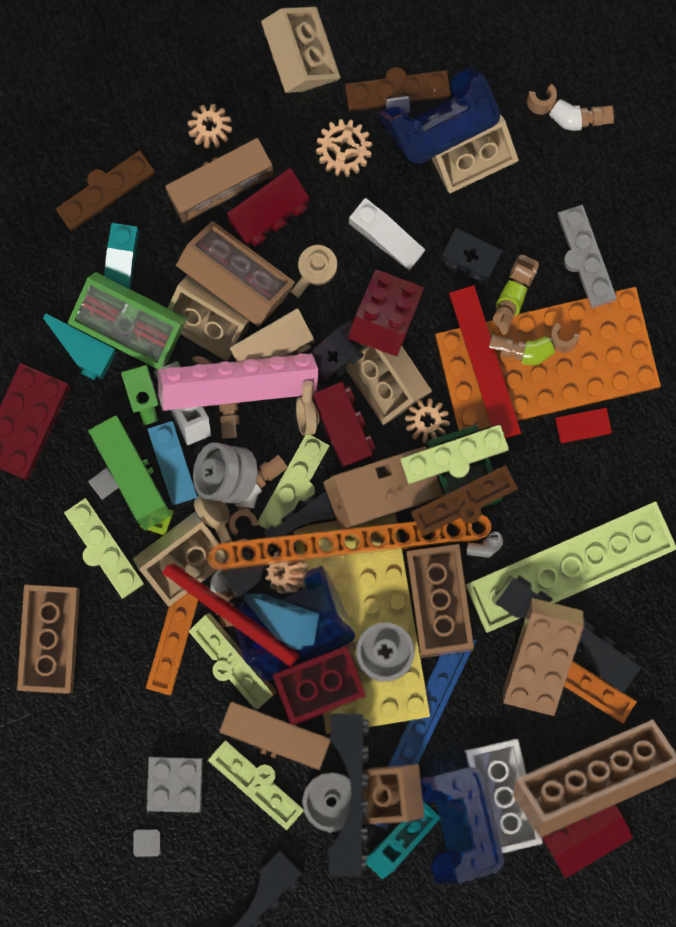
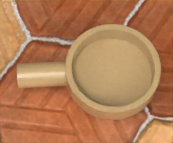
[290,245,337,298]
[296,380,319,436]
[194,496,232,543]

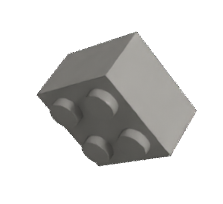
[147,757,203,812]

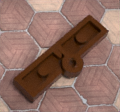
[345,67,450,111]
[56,151,155,231]
[411,465,518,536]

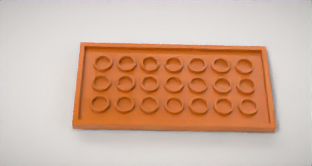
[435,287,661,431]

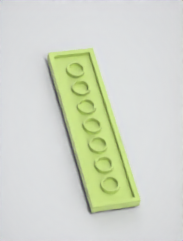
[465,502,676,633]

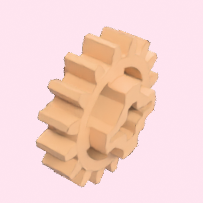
[316,119,372,176]

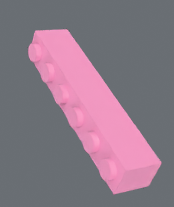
[158,354,318,411]

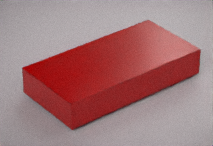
[555,408,612,444]

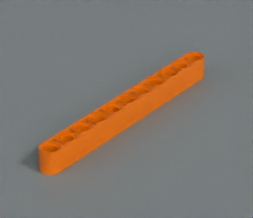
[207,515,491,570]

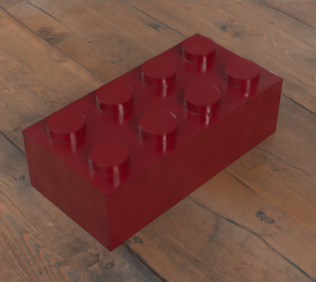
[0,363,71,482]

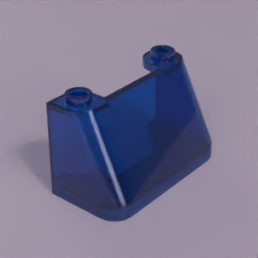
[378,67,500,163]
[235,566,356,680]
[420,768,504,883]

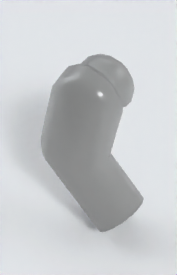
[466,532,503,557]

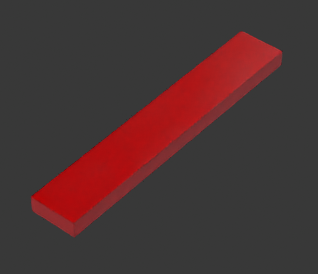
[449,286,521,439]
[162,564,300,666]

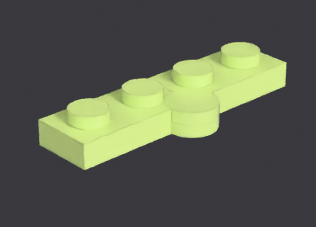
[400,425,509,484]
[257,435,329,530]
[64,498,144,599]
[189,613,277,710]
[208,740,304,830]

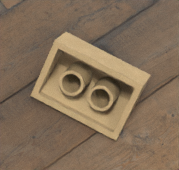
[261,7,340,93]
[425,106,518,194]
[168,274,251,361]
[230,308,314,362]
[347,346,432,425]
[133,512,227,607]

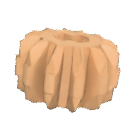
[188,104,232,149]
[405,399,449,443]
[264,551,309,594]

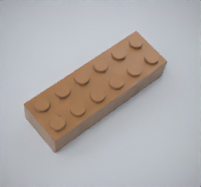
[513,720,676,838]

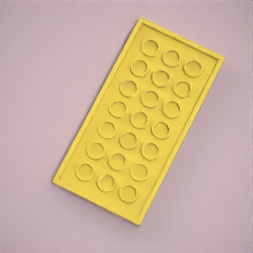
[293,513,430,734]

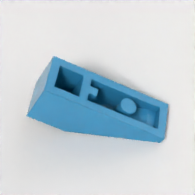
[148,421,197,505]
[244,593,319,649]

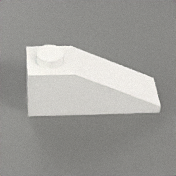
[349,198,425,271]
[154,362,211,445]

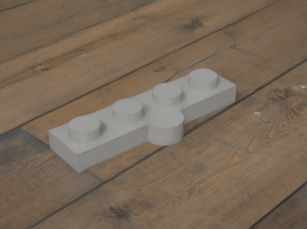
[558,205,616,309]

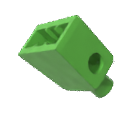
[121,364,159,425]

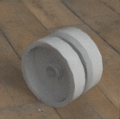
[193,443,258,504]
[357,623,414,682]
[302,772,351,832]

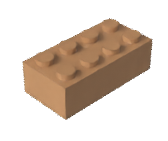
[407,544,474,658]
[17,585,80,693]
[503,598,584,716]

